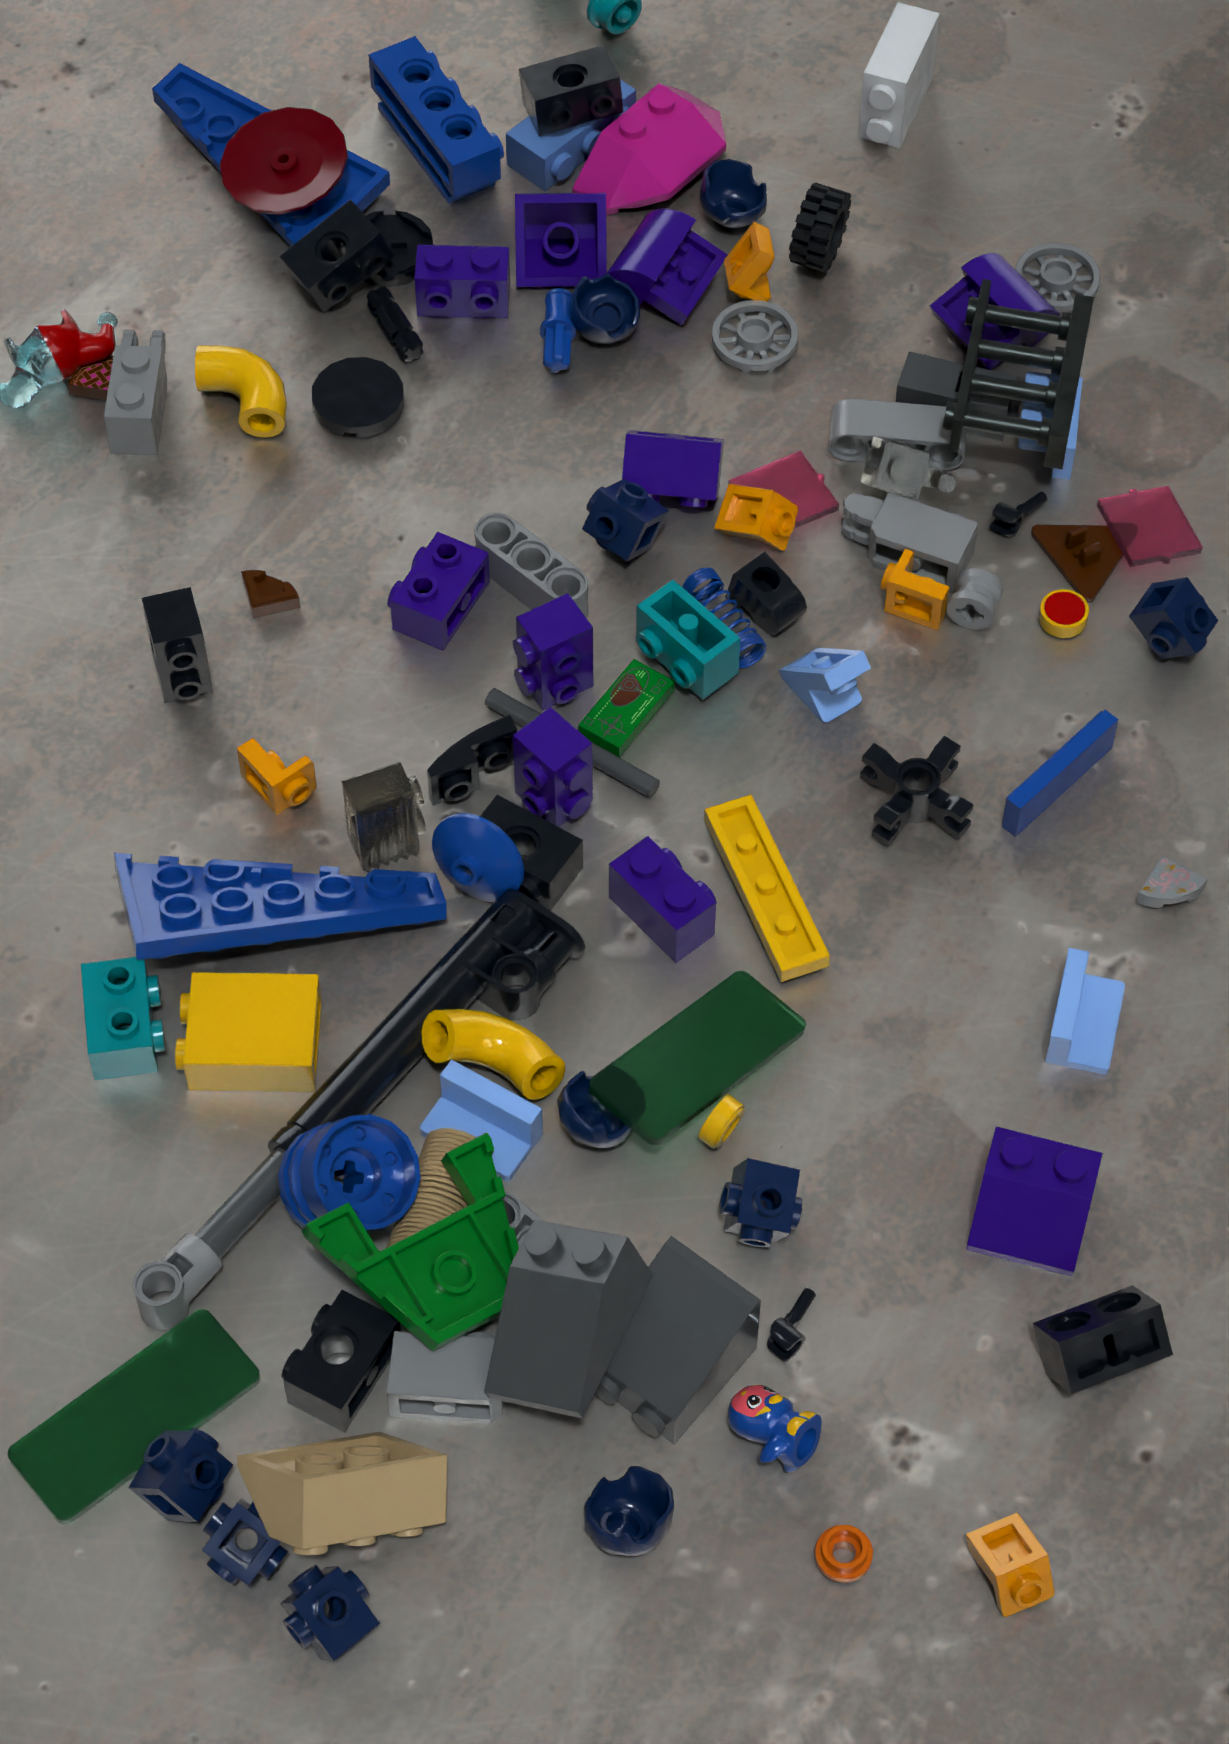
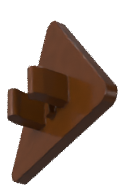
[1031,524,1137,603]

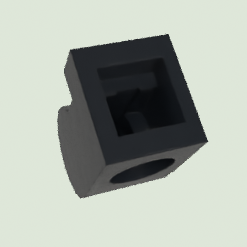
[725,551,807,635]

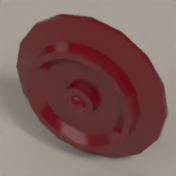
[220,107,348,215]

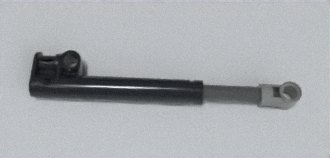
[133,889,586,1331]

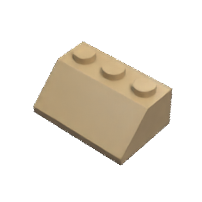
[237,1432,447,1555]

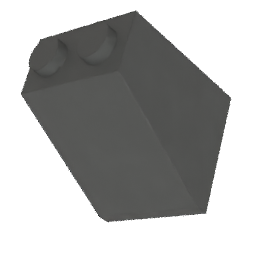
[595,1236,761,1445]

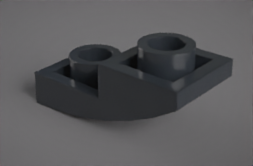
[427,715,518,806]

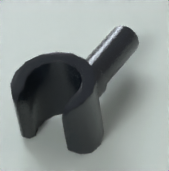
[989,492,1047,537]
[767,1288,816,1362]

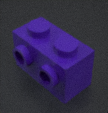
[414,245,510,319]
[622,430,724,507]
[387,531,490,651]
[513,593,594,711]
[513,707,593,827]
[609,836,717,963]

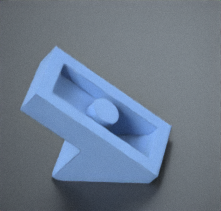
[779,648,871,723]

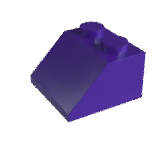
[515,193,607,287]
[966,1126,1103,1277]

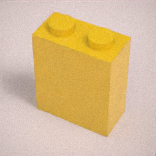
[175,972,322,1092]

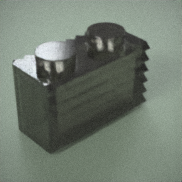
[341,762,427,873]

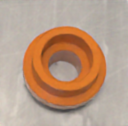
[815,1525,873,1583]

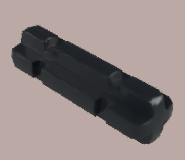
[366,286,423,362]

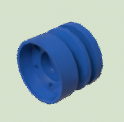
[278,1114,420,1232]

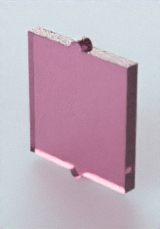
[728,450,839,529]
[1097,486,1203,567]

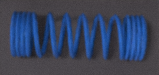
[683,567,766,668]

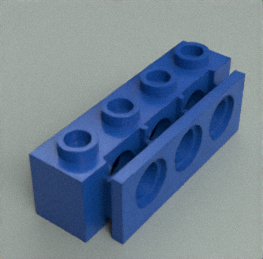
[368,36,504,204]

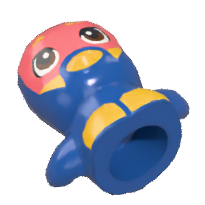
[728,1385,822,1473]

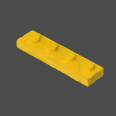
[704,794,830,982]

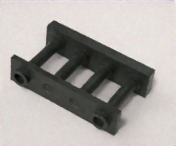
[943,279,1094,469]

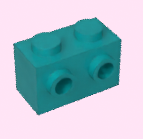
[636,579,741,700]
[81,957,166,1081]

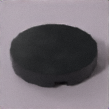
[364,210,433,287]
[312,357,404,438]

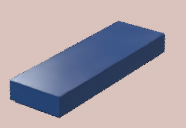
[1002,710,1119,837]

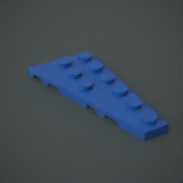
[152,63,390,246]
[114,853,447,960]

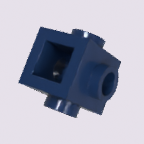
[582,479,669,561]
[1129,577,1219,659]
[719,1158,802,1247]
[128,1428,233,1522]
[202,1498,288,1586]
[280,1564,380,1661]

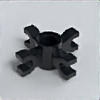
[860,736,974,846]

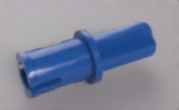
[540,288,576,373]

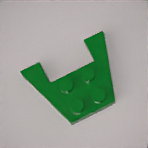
[302,1132,519,1351]

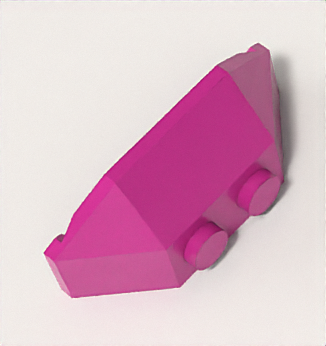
[572,83,726,216]

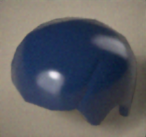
[699,159,767,228]
[570,274,640,344]
[557,1067,645,1148]
[584,1466,674,1556]

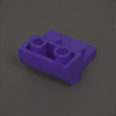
[606,209,728,326]
[929,253,1061,370]

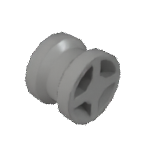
[946,568,1004,630]

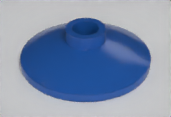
[432,813,525,902]

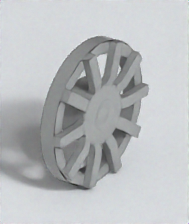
[1015,243,1100,312]
[712,300,798,373]

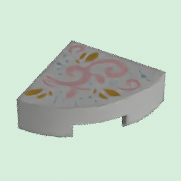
[1137,856,1208,908]

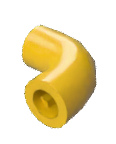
[195,345,287,438]
[421,1009,566,1100]

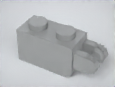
[104,329,167,455]
[841,492,979,594]
[387,1331,509,1424]

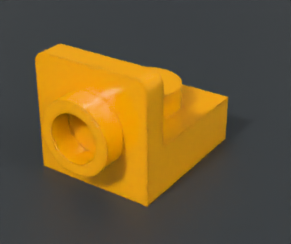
[724,222,775,302]
[714,484,798,551]
[880,549,950,631]
[237,738,317,815]
[966,1513,1055,1617]

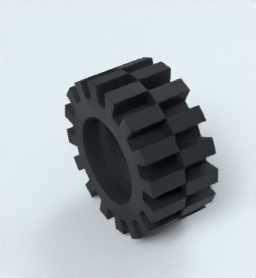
[789,182,851,272]

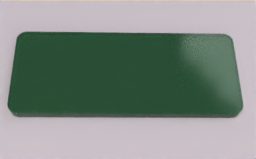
[588,971,806,1145]
[7,1309,260,1525]

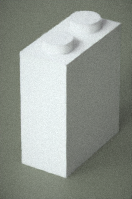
[858,2,940,149]

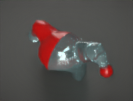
[0,309,118,409]

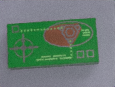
[578,659,675,758]

